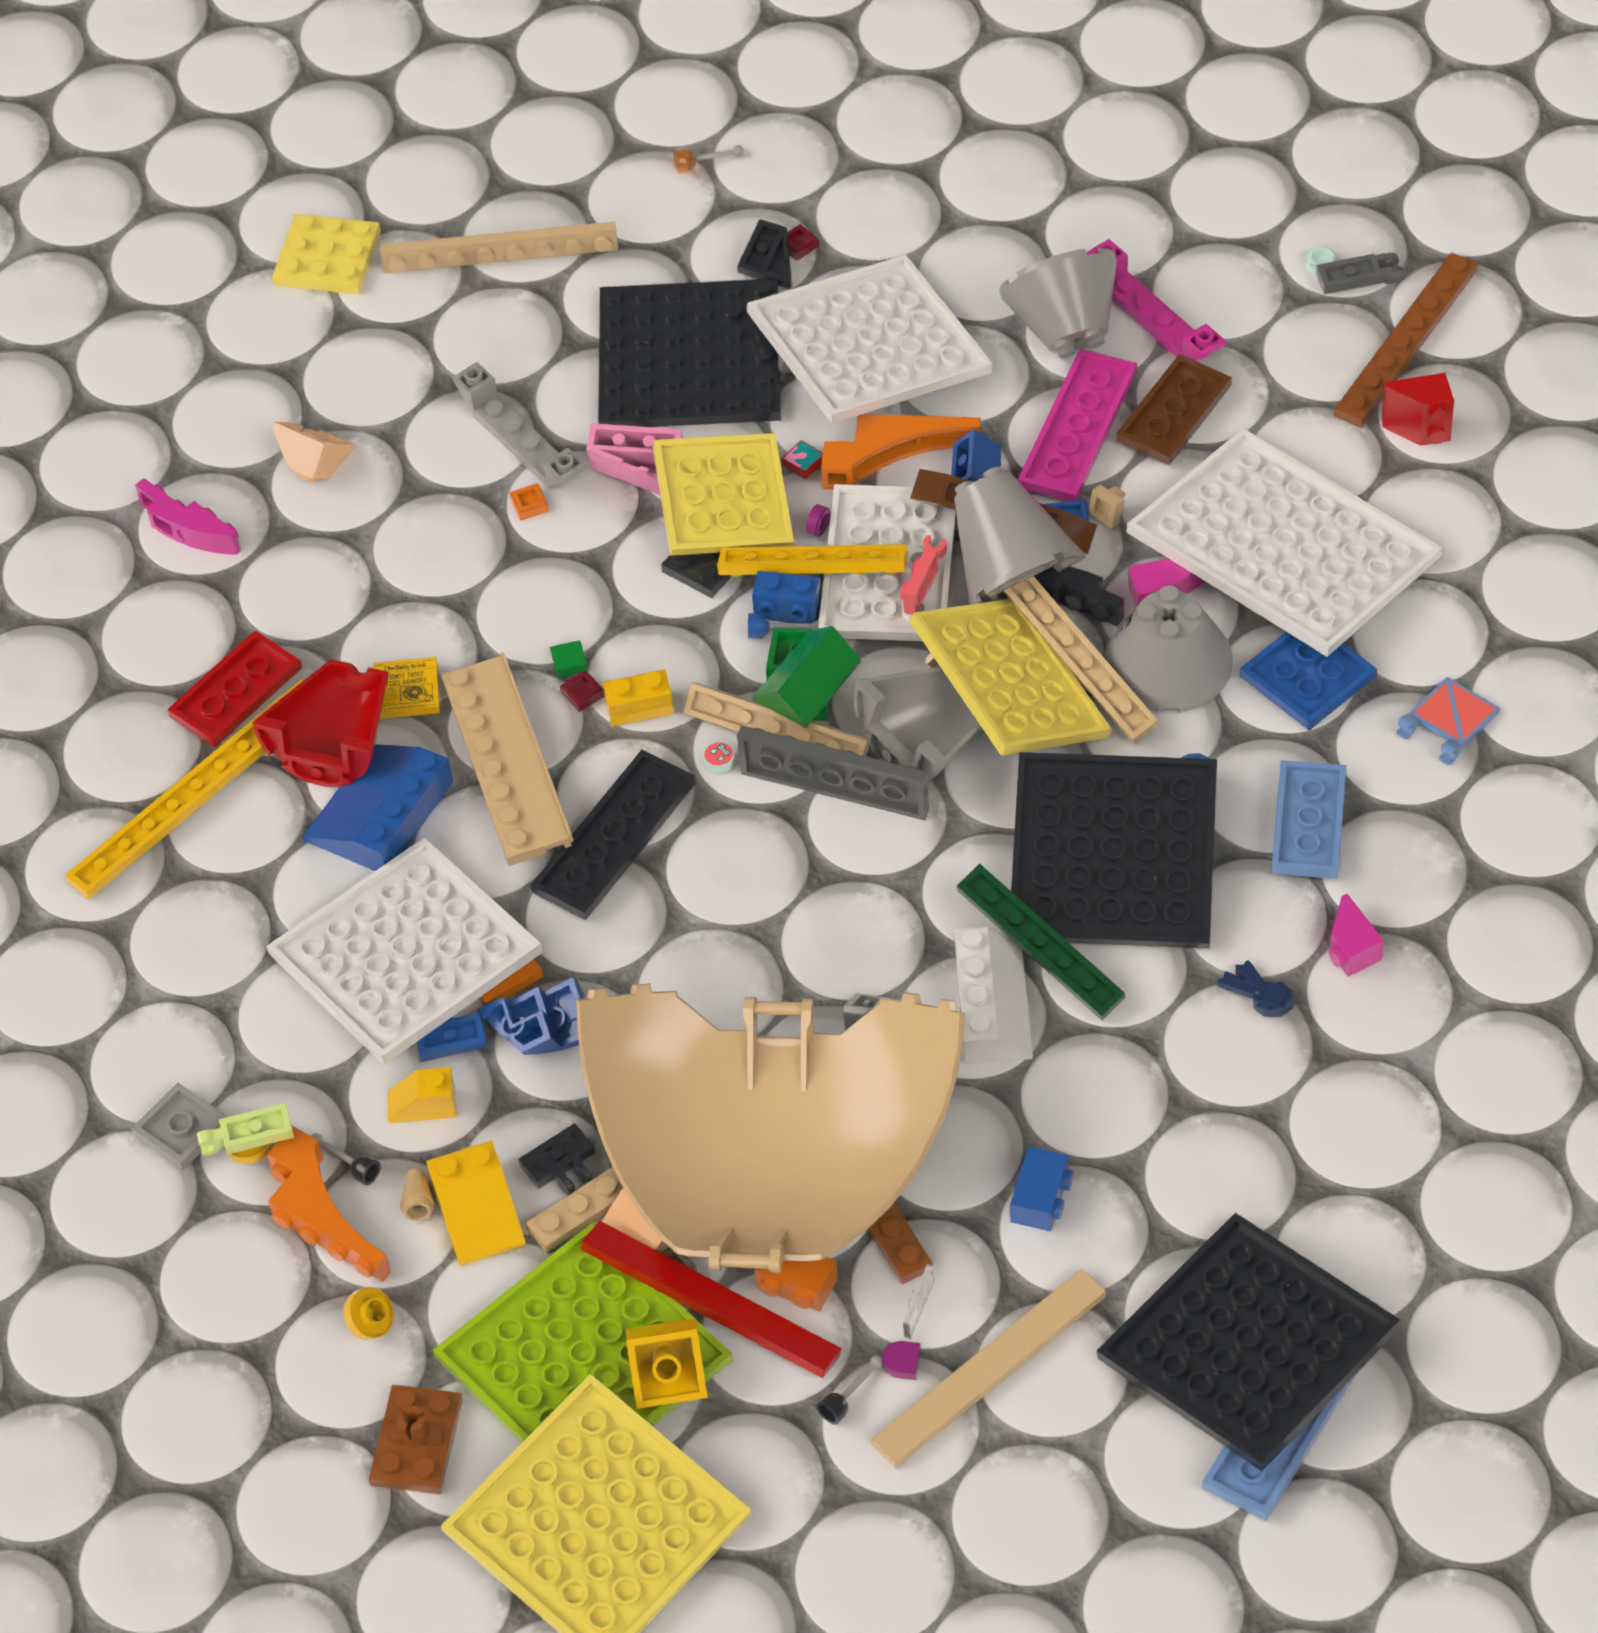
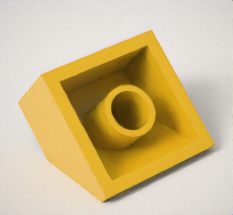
[625,1318,708,1409]

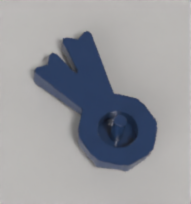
[1217,960,1294,1017]

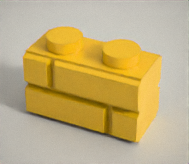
[603,669,674,727]

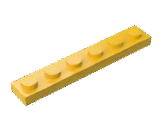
[717,544,909,577]

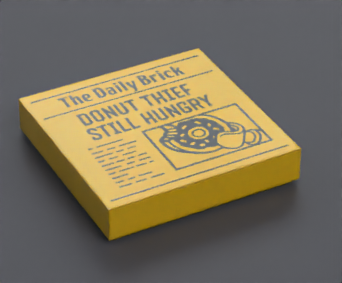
[373,657,440,719]

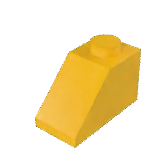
[387,1067,457,1123]

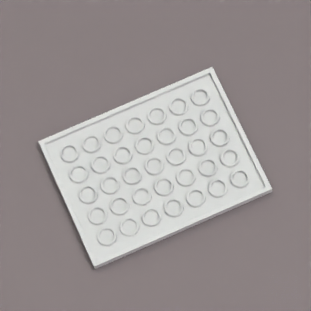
[1126,428,1443,657]

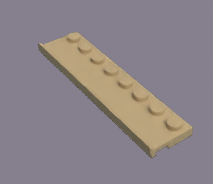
[441,652,573,866]

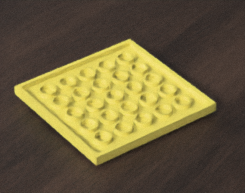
[441,1374,752,1633]

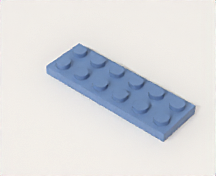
[1202,1376,1355,1521]

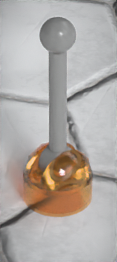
[674,145,744,173]

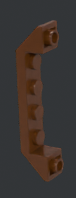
[910,469,1098,555]

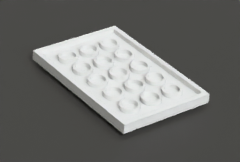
[818,484,956,641]

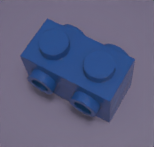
[752,571,821,623]

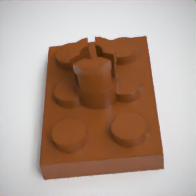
[369,1384,463,1495]

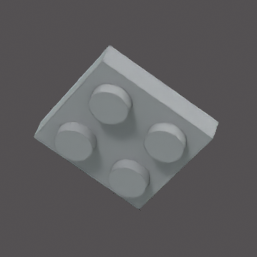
[131,1083,227,1170]

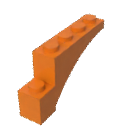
[821,414,981,489]
[267,1126,391,1282]

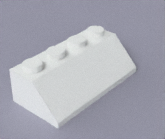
[954,927,1033,1064]

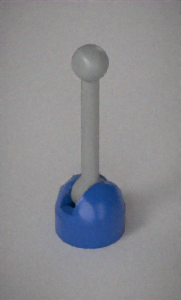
[748,613,819,639]

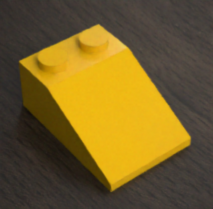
[426,1140,526,1266]

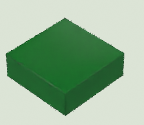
[550,640,588,678]

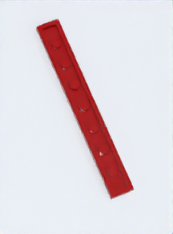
[580,1220,842,1379]

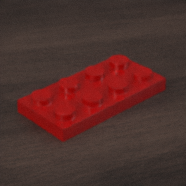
[167,630,302,748]

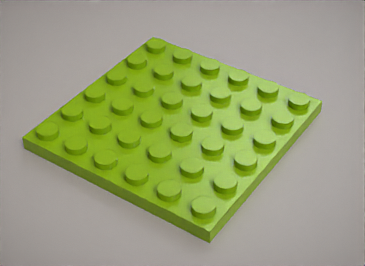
[433,1222,733,1443]

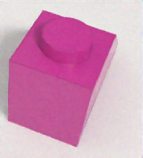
[1328,894,1384,977]

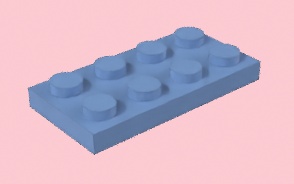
[1271,760,1346,879]

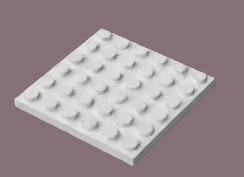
[747,255,993,424]
[266,838,544,1065]

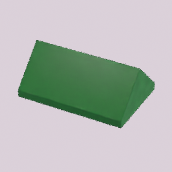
[753,626,861,728]

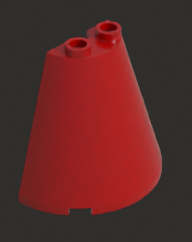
[252,659,389,787]

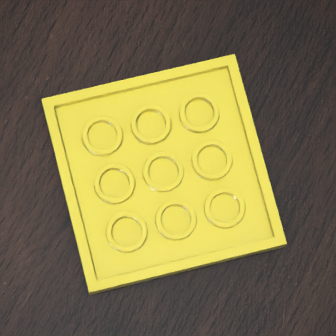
[652,433,794,556]

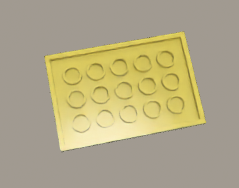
[910,599,1112,756]

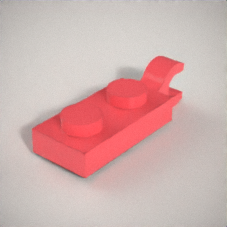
[900,535,947,615]

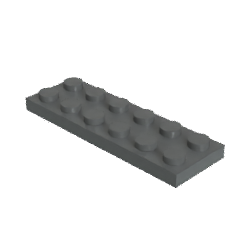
[737,725,929,820]

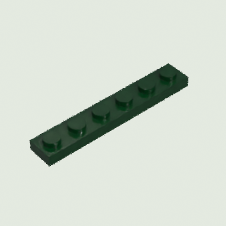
[956,863,1126,1021]

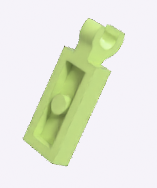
[197,1102,294,1156]

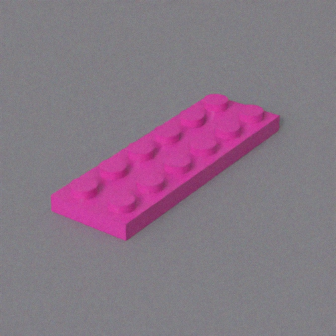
[1017,348,1137,501]

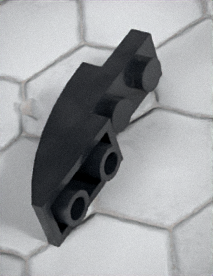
[1034,566,1124,627]

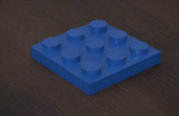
[1239,632,1377,731]

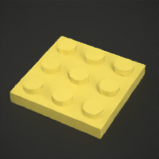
[272,214,381,295]

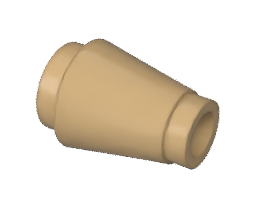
[400,1169,435,1221]

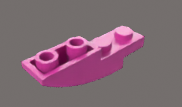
[135,478,240,555]

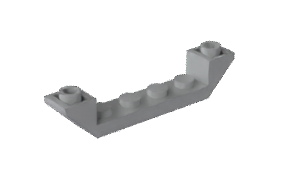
[453,362,587,487]

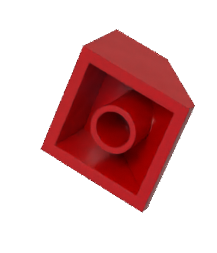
[1381,373,1454,446]

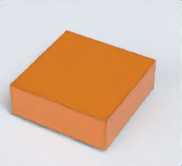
[509,483,549,521]

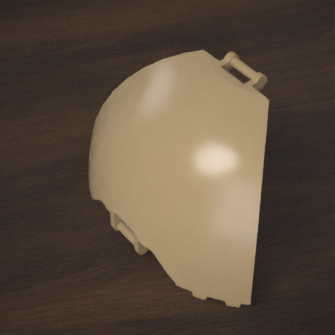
[576,983,965,1273]

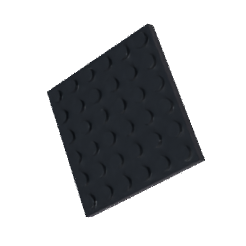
[598,279,781,427]
[1011,752,1217,949]
[1096,1212,1401,1471]

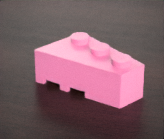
[586,423,683,495]

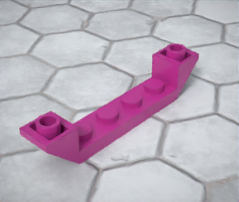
[1087,239,1226,361]

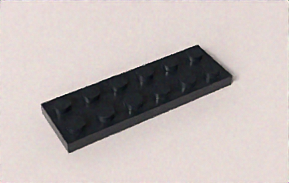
[531,749,696,920]

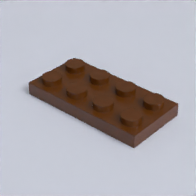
[1116,354,1232,465]

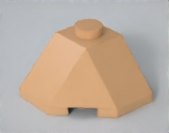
[273,422,355,482]

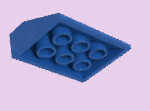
[303,744,453,871]

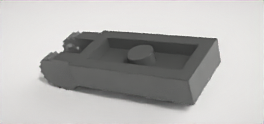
[1316,252,1405,295]

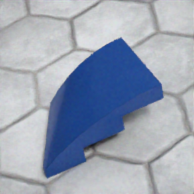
[477,977,584,1055]

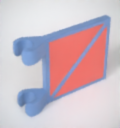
[1396,677,1500,765]

